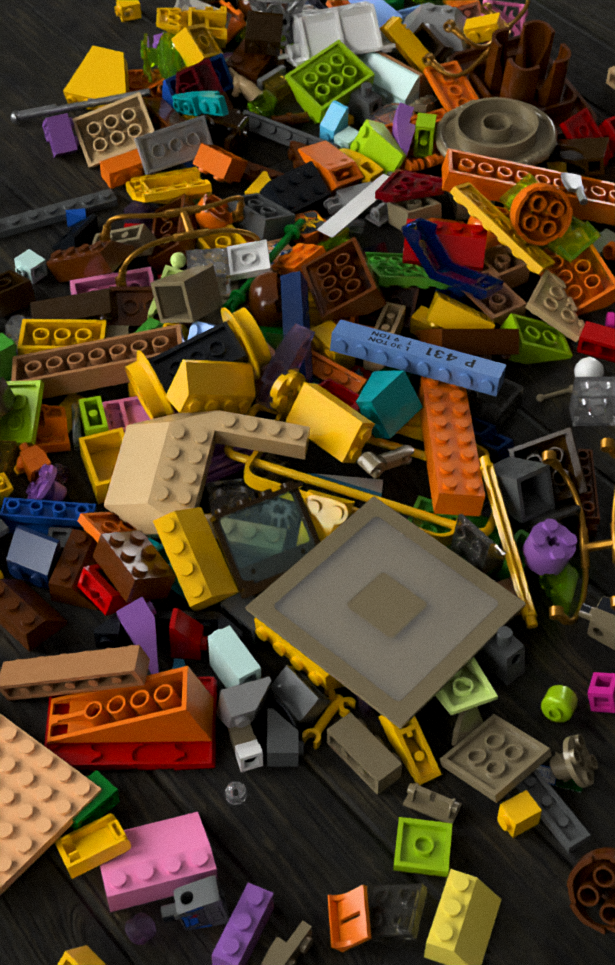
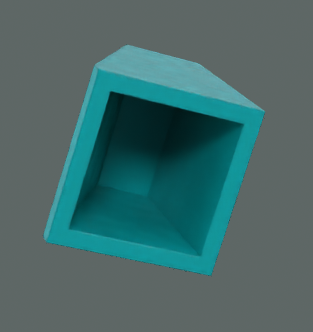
[356,370,423,438]

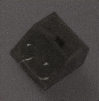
[450,514,506,576]

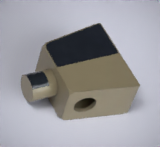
[578,596,615,650]

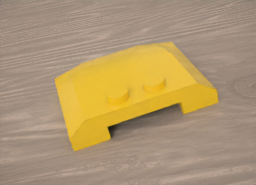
[125,167,212,204]

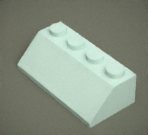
[359,52,420,111]

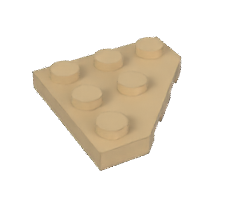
[525,270,585,342]

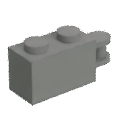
[323,181,380,215]

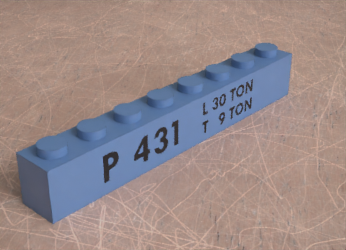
[330,319,506,396]

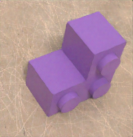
[42,113,79,157]

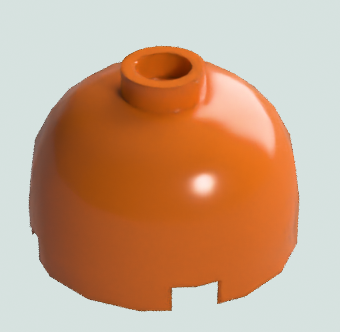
[195,194,234,229]

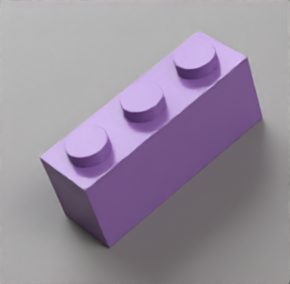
[212,883,274,965]

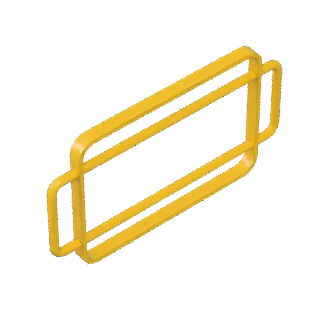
[224,403,496,546]

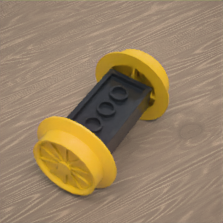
[125,307,272,419]

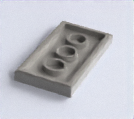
[134,115,213,175]

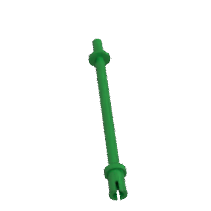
[222,218,305,313]

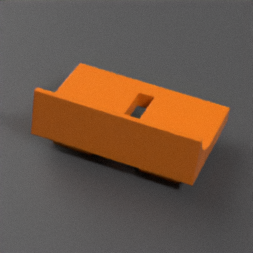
[328,885,371,952]

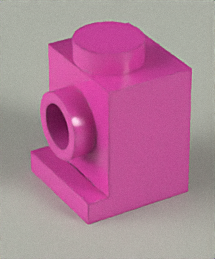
[587,672,615,713]

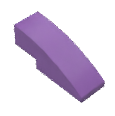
[392,102,416,165]

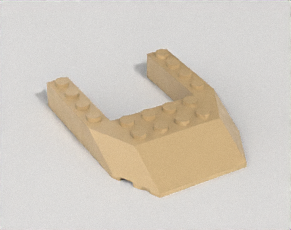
[104,410,310,559]

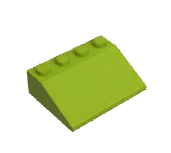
[285,39,375,124]

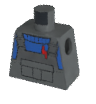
[161,875,230,931]

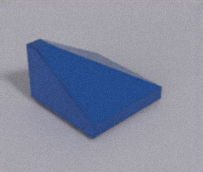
[66,208,86,227]

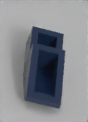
[471,416,514,463]

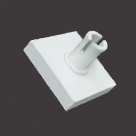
[227,239,271,281]

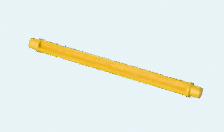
[479,455,538,629]

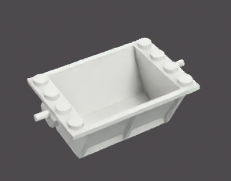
[277,1,396,68]

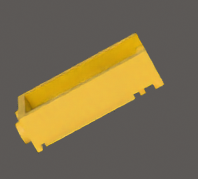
[379,16,430,74]

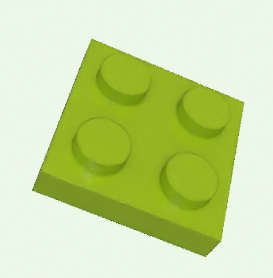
[393,817,453,877]

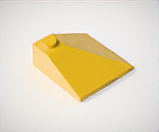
[426,290,495,329]

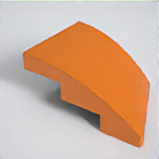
[29,404,71,453]

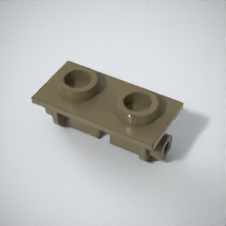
[403,783,462,823]

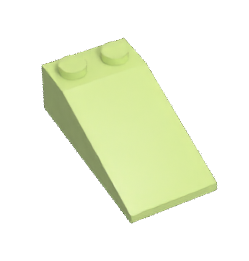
[435,657,498,715]

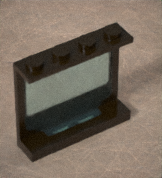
[210,480,321,600]

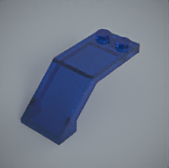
[401,218,504,299]

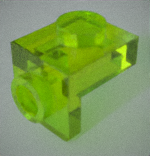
[246,90,278,117]

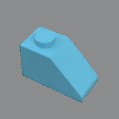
[320,100,349,143]

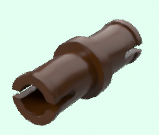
[271,111,309,127]

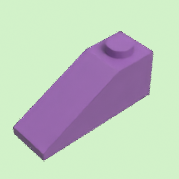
[116,597,159,674]

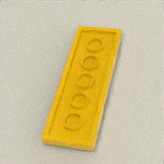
[450,182,556,274]

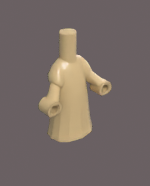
[228,67,266,107]

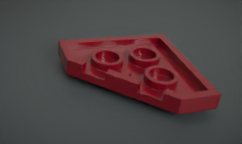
[375,169,446,203]

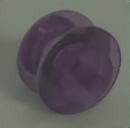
[125,912,156,945]

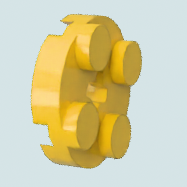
[270,370,307,414]

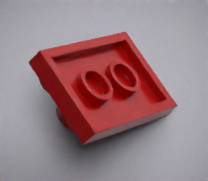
[559,107,614,171]

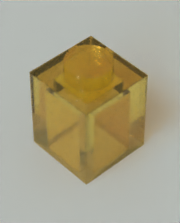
[263,73,291,104]

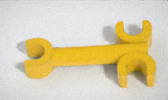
[302,689,356,749]

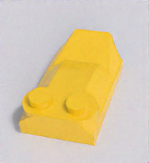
[296,490,355,546]

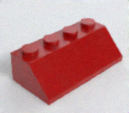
[402,218,487,271]

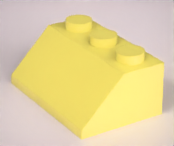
[424,869,501,965]

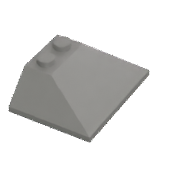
[403,3,467,54]

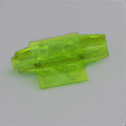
[140,32,182,82]

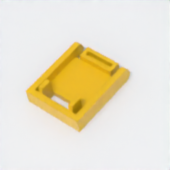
[54,814,131,879]

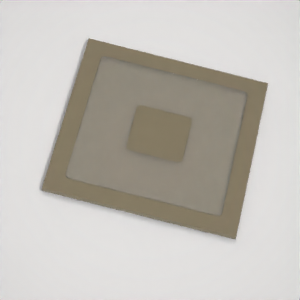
[246,496,526,729]

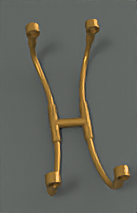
[422,0,530,78]
[99,195,260,286]
[542,438,615,625]

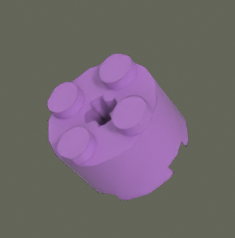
[521,519,577,576]

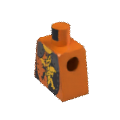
[293,210,331,245]

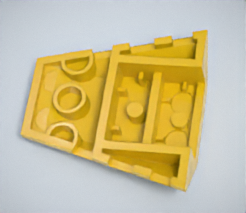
[156,6,227,48]

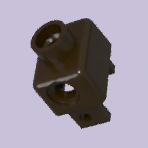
[201,109,249,155]

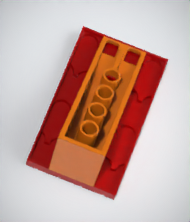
[44,666,217,771]

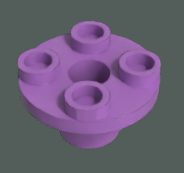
[26,463,67,501]

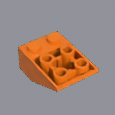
[298,140,364,197]

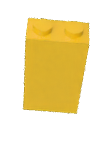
[285,382,375,463]

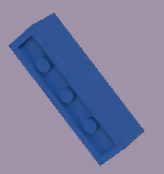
[0,497,97,535]

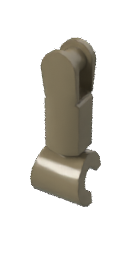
[357,445,414,479]

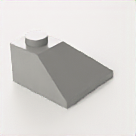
[216,676,271,728]

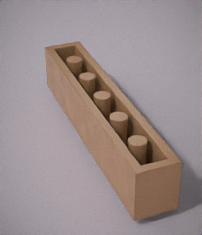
[0,645,150,701]

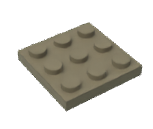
[440,714,552,803]

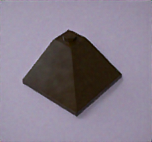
[508,427,589,503]

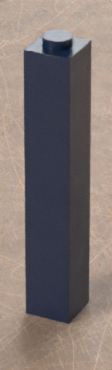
[280,271,313,383]

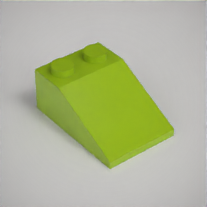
[349,119,406,175]
[499,313,573,364]

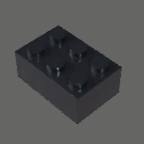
[259,161,332,215]

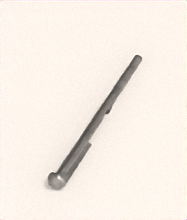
[10,88,151,125]

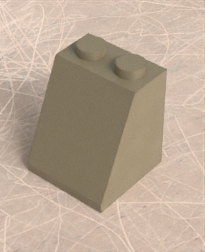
[150,265,223,323]

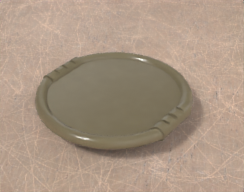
[435,97,557,166]

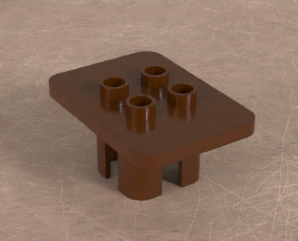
[449,20,597,140]

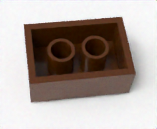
[226,38,278,86]
[93,530,176,603]

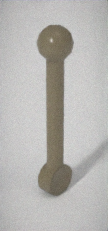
[536,385,577,402]

